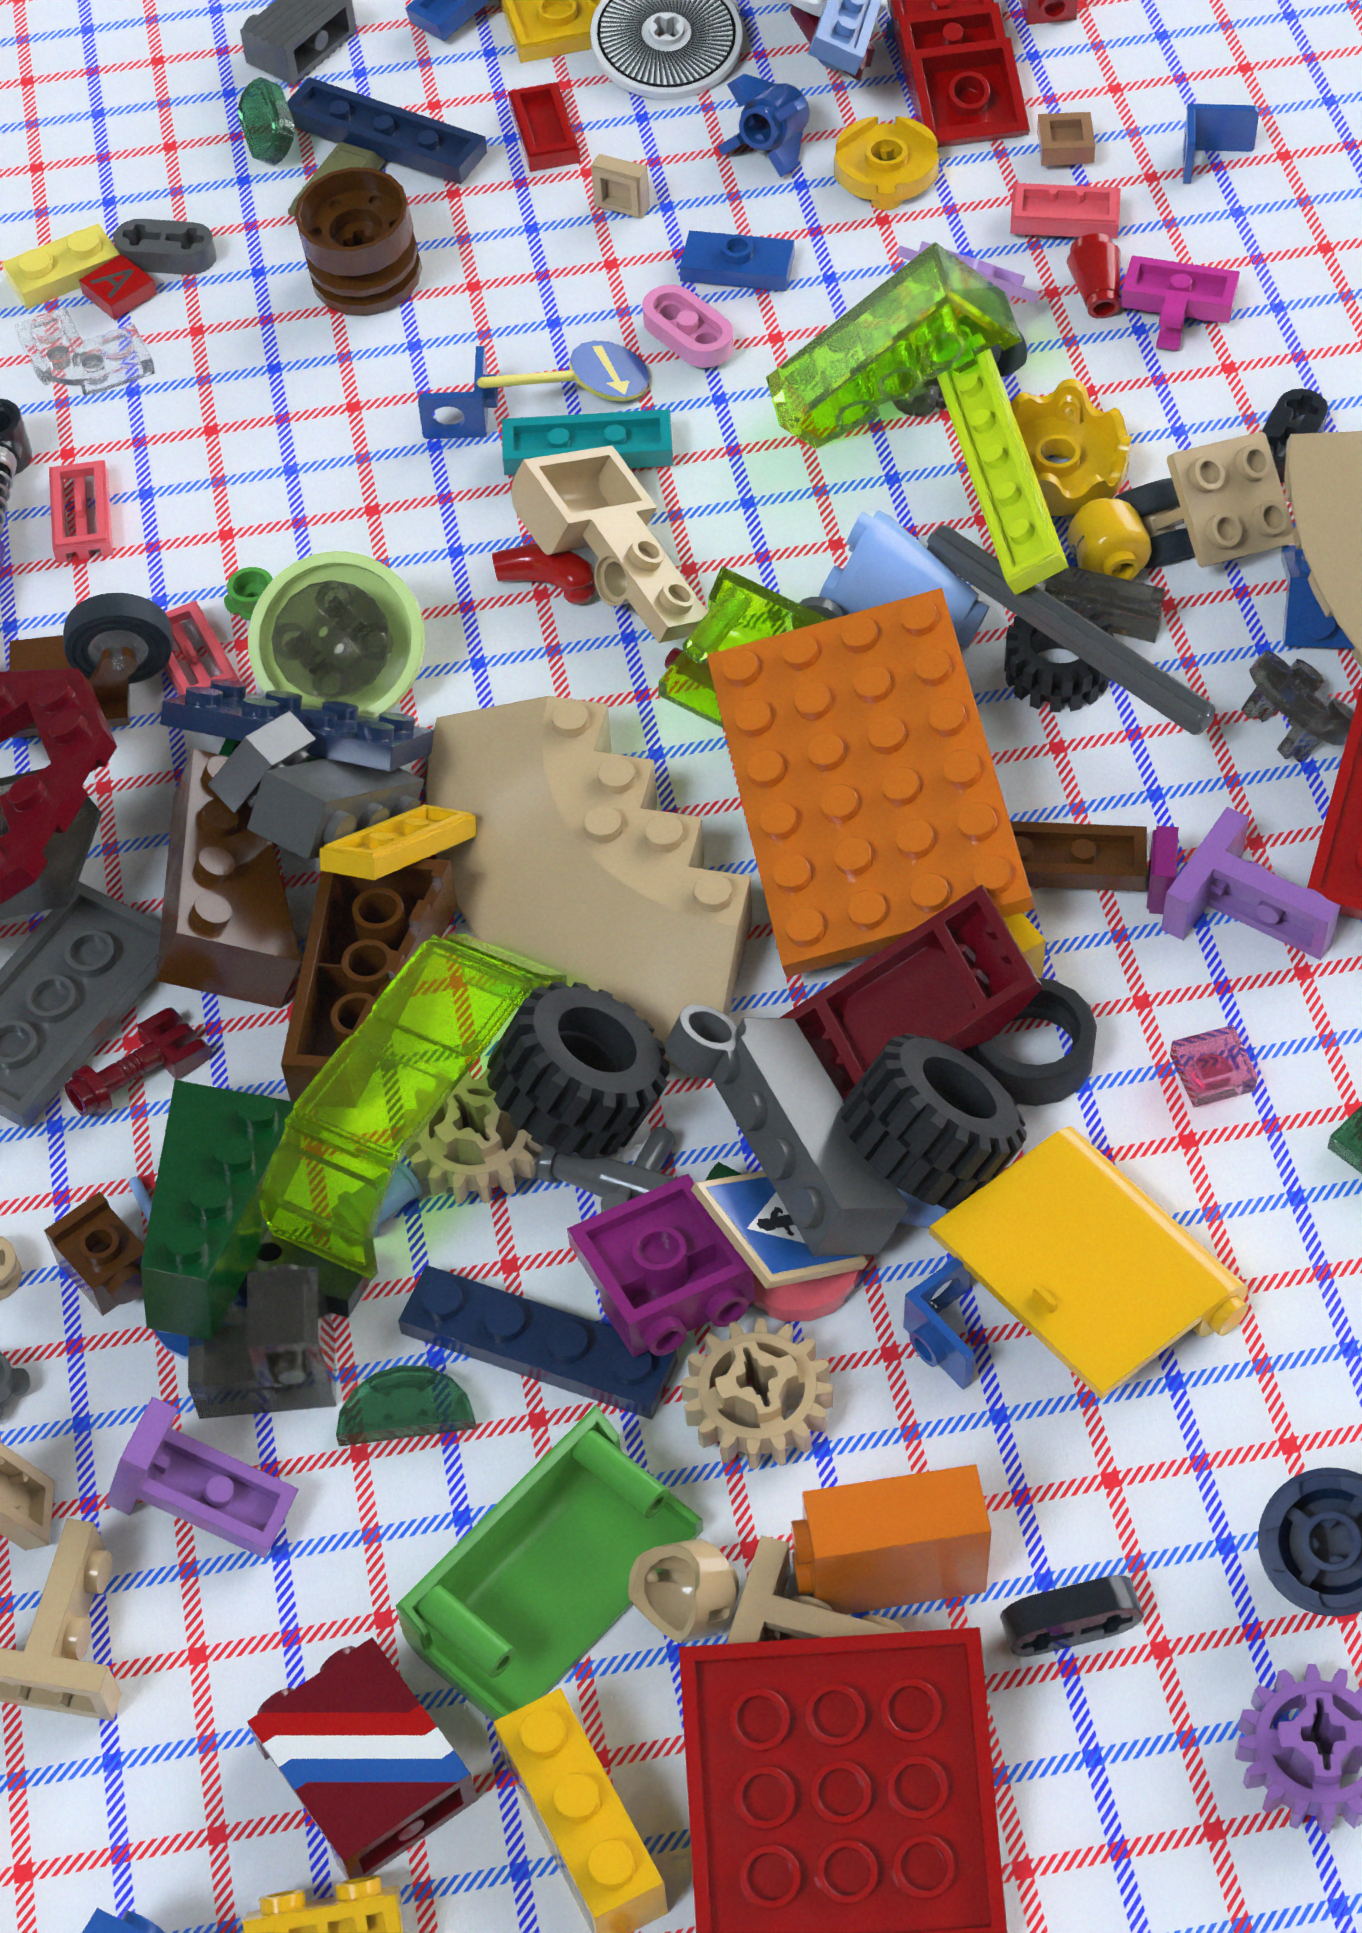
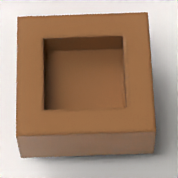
[1037,112,1095,166]

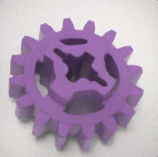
[1235,1664,1362,1834]

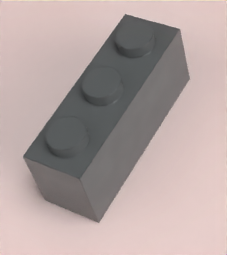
[247,758,425,860]

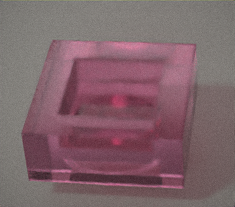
[1170,1025,1258,1108]

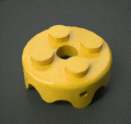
[1011,379,1132,516]

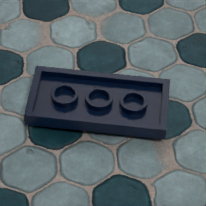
[160,679,434,771]

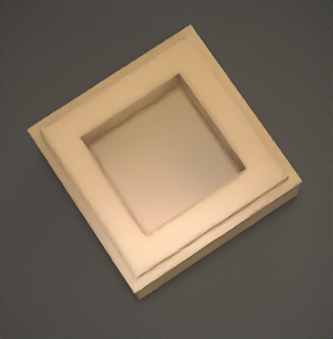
[591,154,650,219]

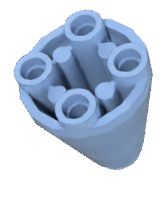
[819,510,990,649]

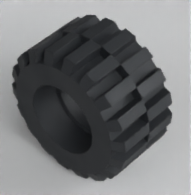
[487,982,670,1159]
[841,1034,1027,1210]

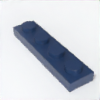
[282,77,487,184]
[398,1265,678,1420]

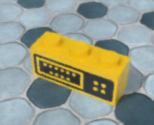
[493,1688,668,1933]

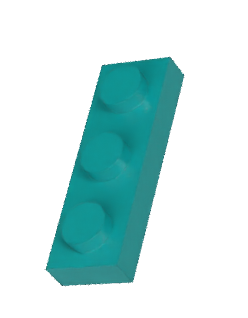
[502,409,673,475]

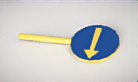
[477,340,650,402]

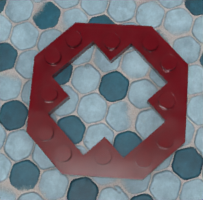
[0,668,117,905]

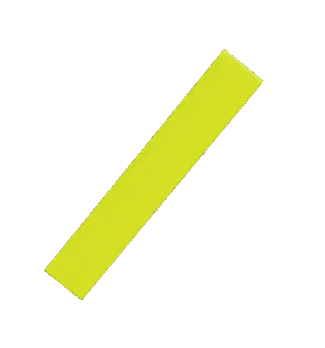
[932,336,1069,595]

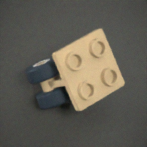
[1114,432,1295,569]

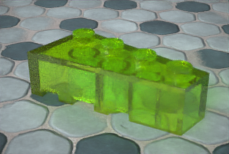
[766,242,1022,449]

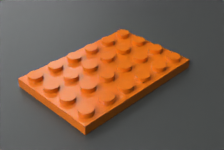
[707,588,1035,978]

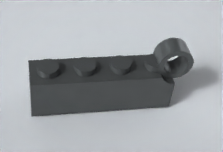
[665,1004,908,1257]

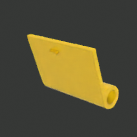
[929,1126,1249,1400]

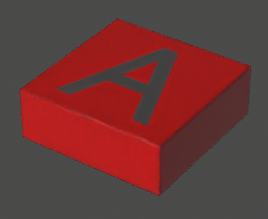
[79,254,157,320]

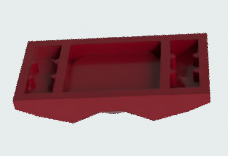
[780,884,1043,1100]

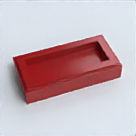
[508,82,581,172]

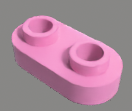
[642,285,734,368]

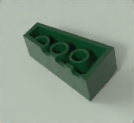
[141,1080,303,1341]

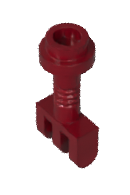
[65,1007,212,1117]

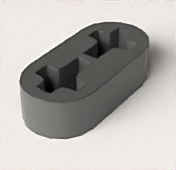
[113,218,216,275]

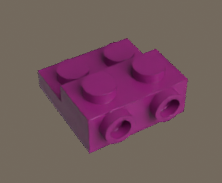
[567,1174,755,1357]

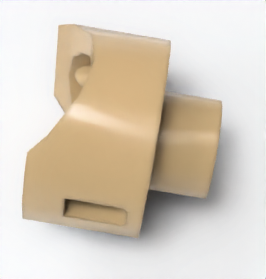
[628,1539,739,1643]

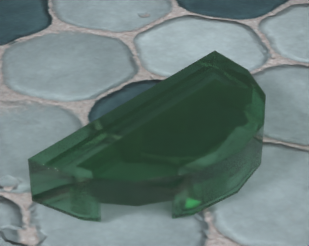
[336,1365,477,1447]

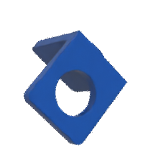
[1183,103,1259,184]
[418,346,498,439]
[903,1257,974,1389]

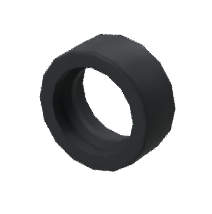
[971,978,1097,1106]

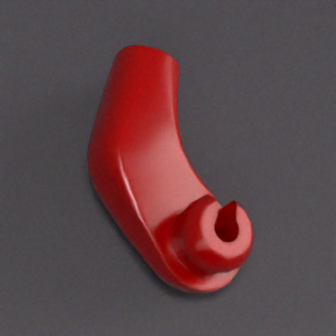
[492,543,595,604]

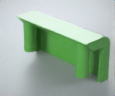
[395,1405,703,1722]

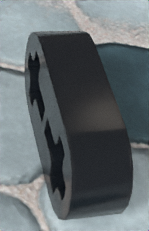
[1261,388,1328,483]
[1000,1575,1144,1657]

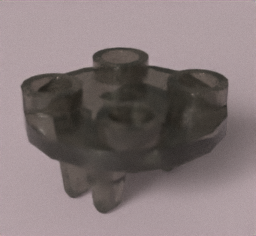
[271,580,394,702]
[1241,650,1354,762]

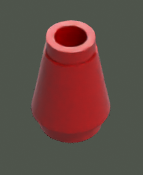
[1067,233,1121,319]

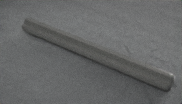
[927,525,1216,735]

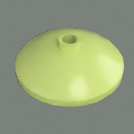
[248,551,425,719]

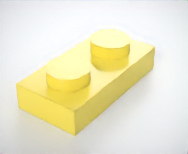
[1,223,120,309]

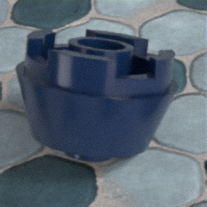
[1258,1467,1362,1616]

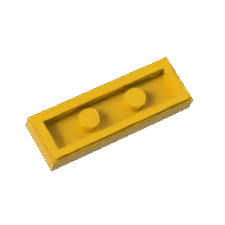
[319,804,476,880]

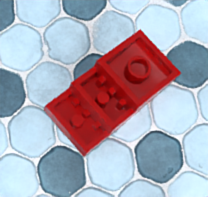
[887,0,1030,147]

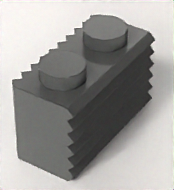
[240,0,356,86]

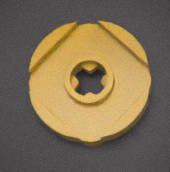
[834,116,939,210]

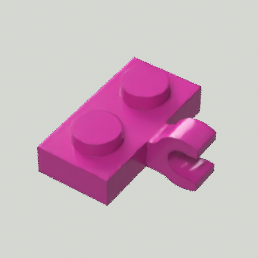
[1120,255,1240,351]

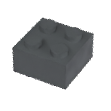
[208,711,316,813]

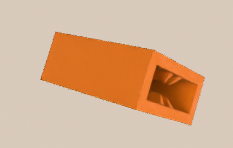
[790,1464,992,1615]

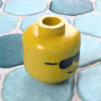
[1067,498,1152,586]

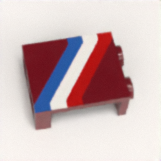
[247,1637,477,1880]

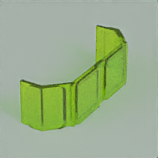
[259,934,567,1280]

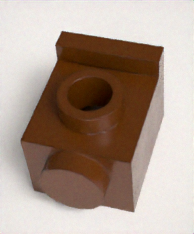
[44,1191,144,1316]

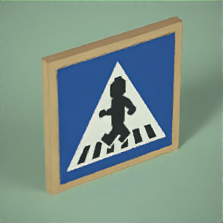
[691,1171,868,1289]

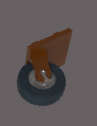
[9,593,173,738]

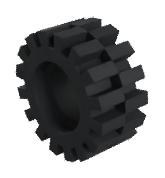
[1004,600,1114,713]

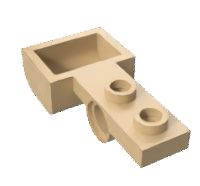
[511,445,712,643]

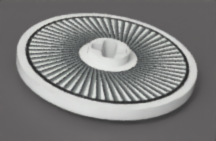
[590,0,743,100]

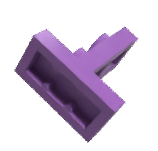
[1161,807,1340,960]
[105,1397,299,1559]

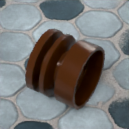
[294,167,422,315]

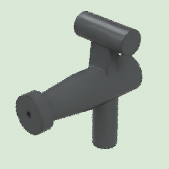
[537,1126,676,1213]

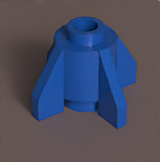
[717,73,810,177]

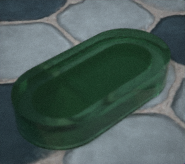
[238,77,295,166]

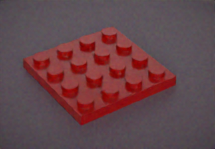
[679,1627,1007,1933]

